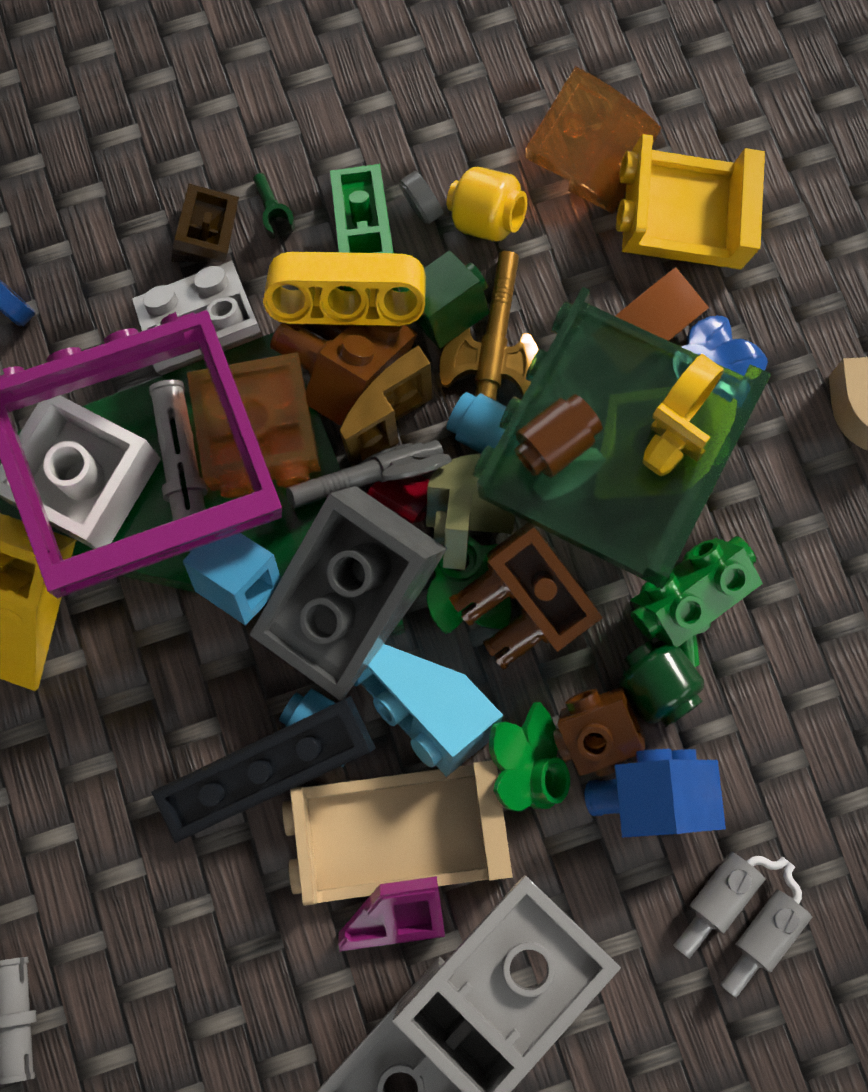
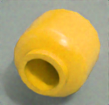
[447,167,527,241]

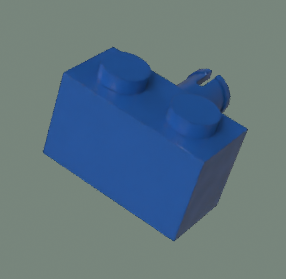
[585,749,726,838]

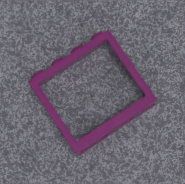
[0,310,282,598]

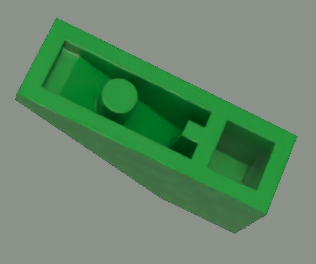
[330,164,399,292]

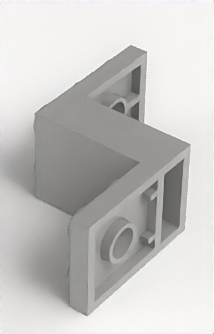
[317,875,621,1092]

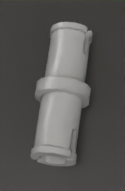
[0,957,37,1084]

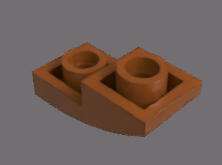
[591,267,709,377]

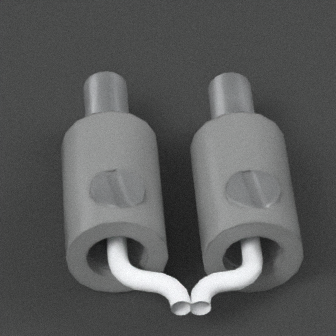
[673,852,813,998]

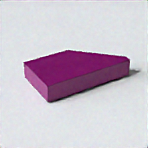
[338,876,445,952]

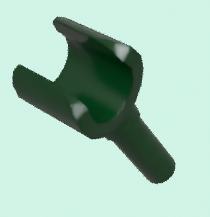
[253,173,295,239]

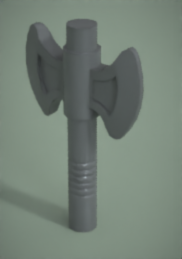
[286,440,451,509]

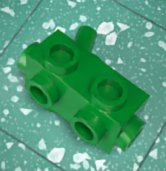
[630,536,763,667]

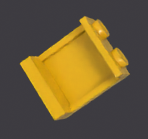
[616,134,765,269]

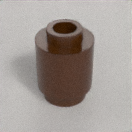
[514,394,603,478]

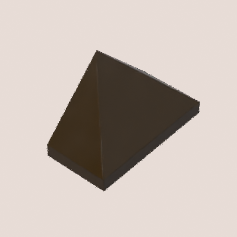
[171,184,239,262]

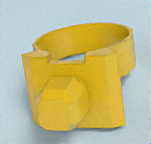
[643,354,724,476]

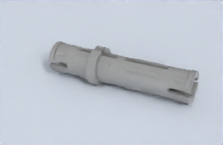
[149,379,208,521]

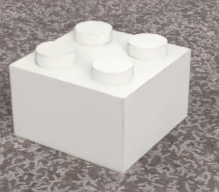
[0,395,161,549]

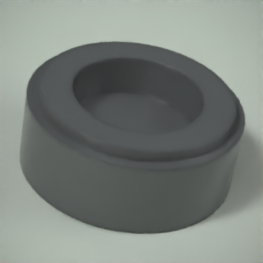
[399,170,444,225]

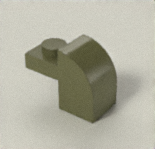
[426,454,520,570]

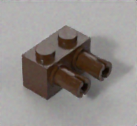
[270,323,418,426]
[449,520,603,670]

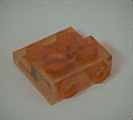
[187,352,321,498]

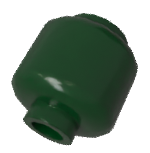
[619,640,704,727]

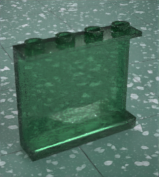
[473,287,771,589]

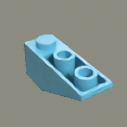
[354,644,503,777]

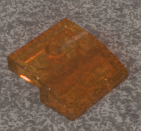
[525,66,662,214]

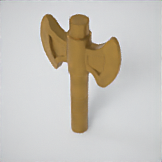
[440,251,541,401]

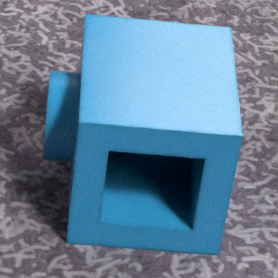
[183,533,281,626]

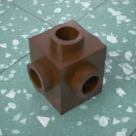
[553,687,645,776]

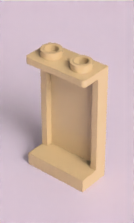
[282,760,513,906]

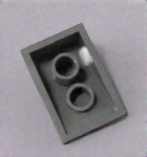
[250,486,447,700]

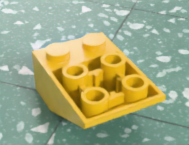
[0,513,76,691]

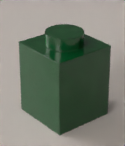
[399,250,490,349]

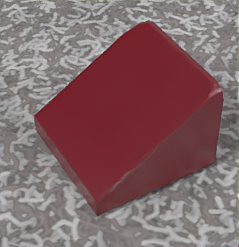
[367,475,429,523]

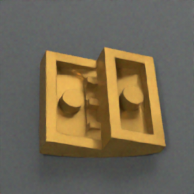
[340,345,432,466]

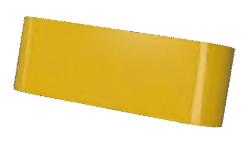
[263,252,426,326]

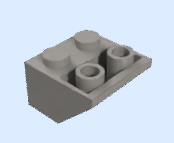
[132,260,263,375]

